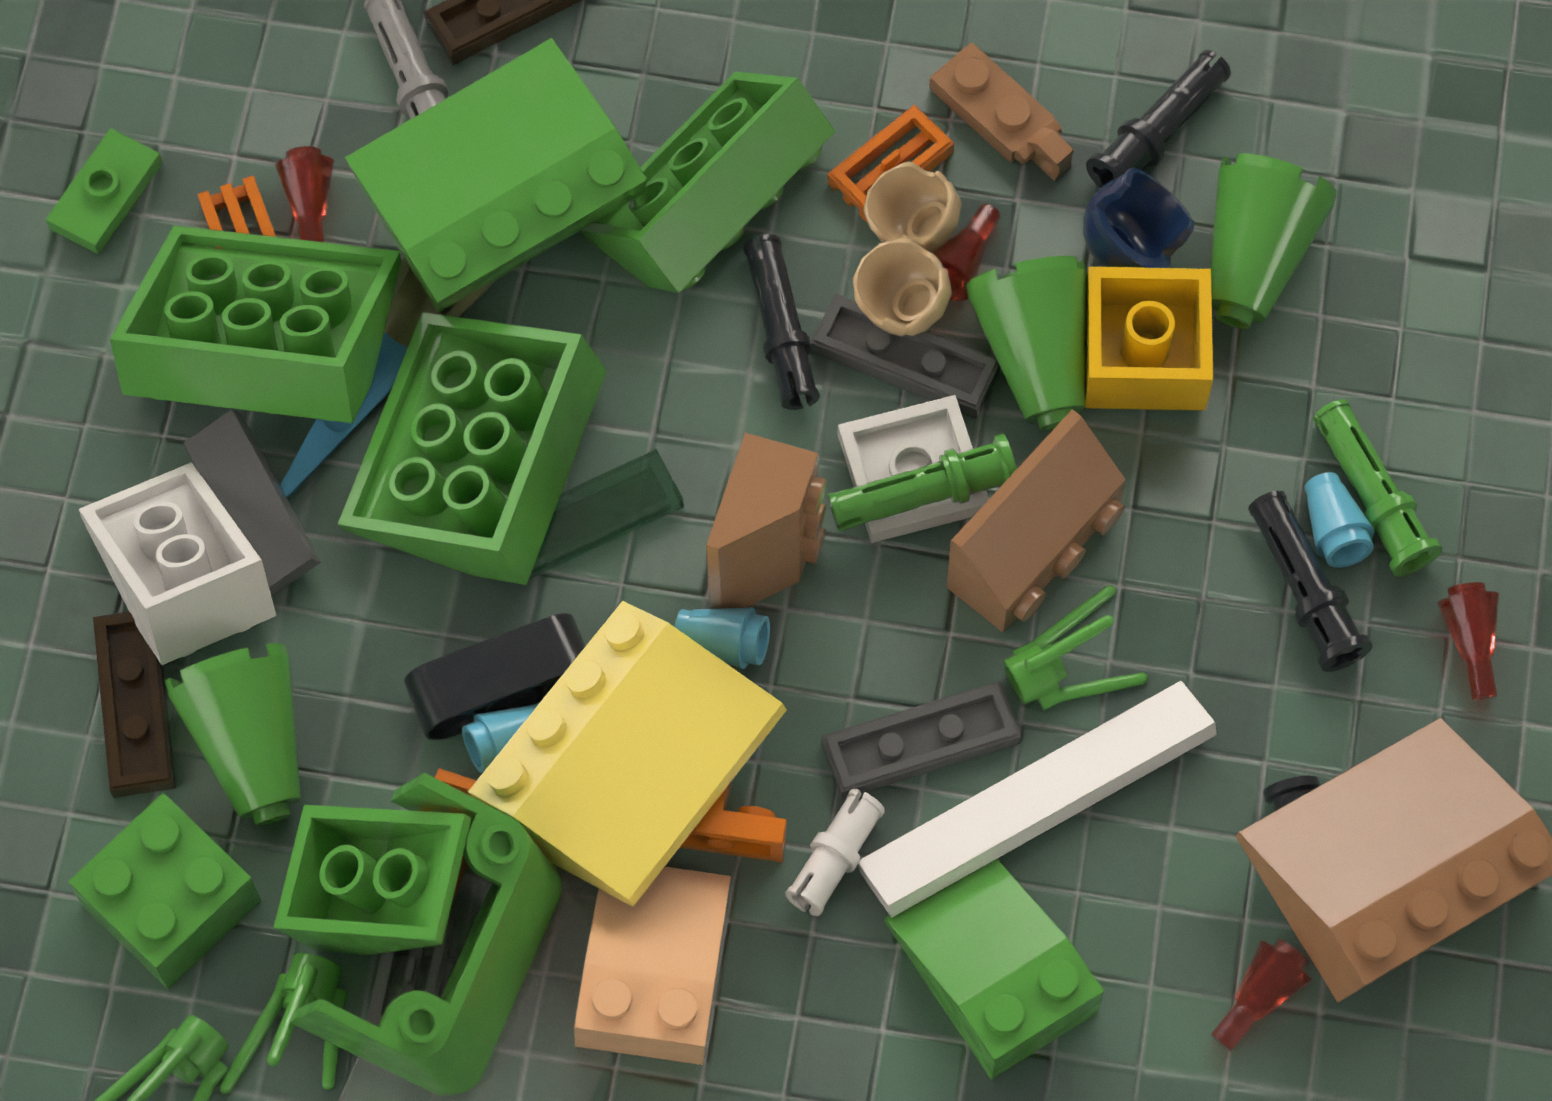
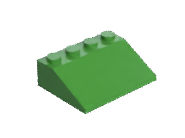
[345,38,647,313]
[110,225,401,423]
[338,312,607,585]

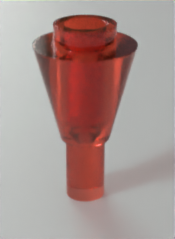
[275,146,334,242]
[932,204,1001,301]
[1437,582,1500,700]
[1211,938,1312,1051]

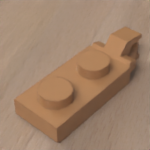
[929,42,1074,181]

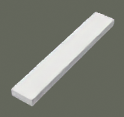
[858,681,1217,918]

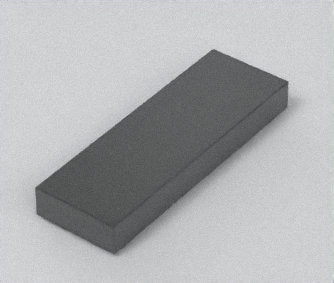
[811,293,1000,419]
[184,409,321,596]
[821,681,1021,800]

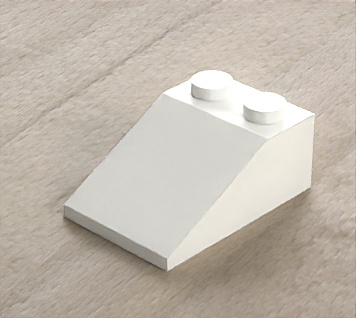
[79,462,276,665]

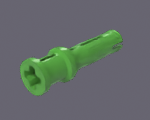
[1313,399,1443,577]
[828,433,1017,533]

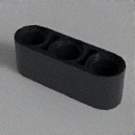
[404,614,586,740]

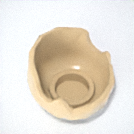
[863,162,962,253]
[853,238,952,337]

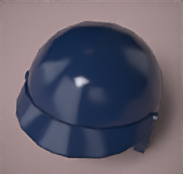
[1083,168,1195,268]

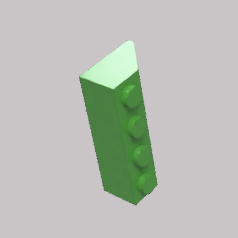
[580,71,836,293]

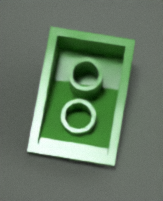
[274,805,471,955]
[885,859,1104,1080]

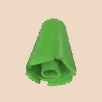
[1210,153,1337,329]
[966,256,1087,431]
[165,643,301,826]

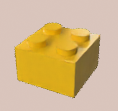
[1085,267,1213,411]

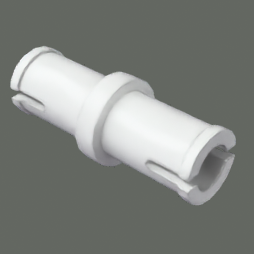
[785,789,885,916]

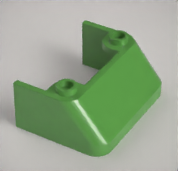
[289,773,562,1096]

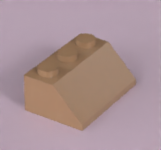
[946,409,1126,633]
[706,433,827,609]

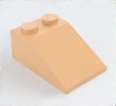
[574,867,731,1065]

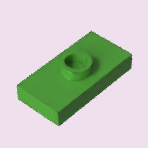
[45,128,163,255]

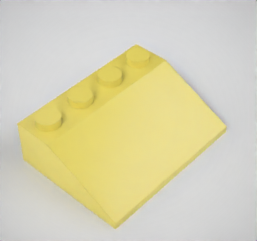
[468,601,787,907]

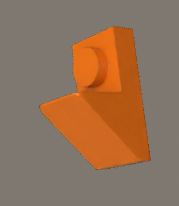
[680,782,786,863]

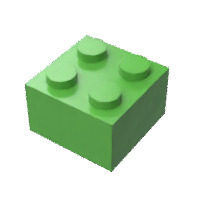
[68,793,261,989]

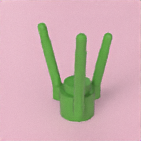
[1003,585,1148,711]
[219,953,348,1095]
[94,1015,229,1101]

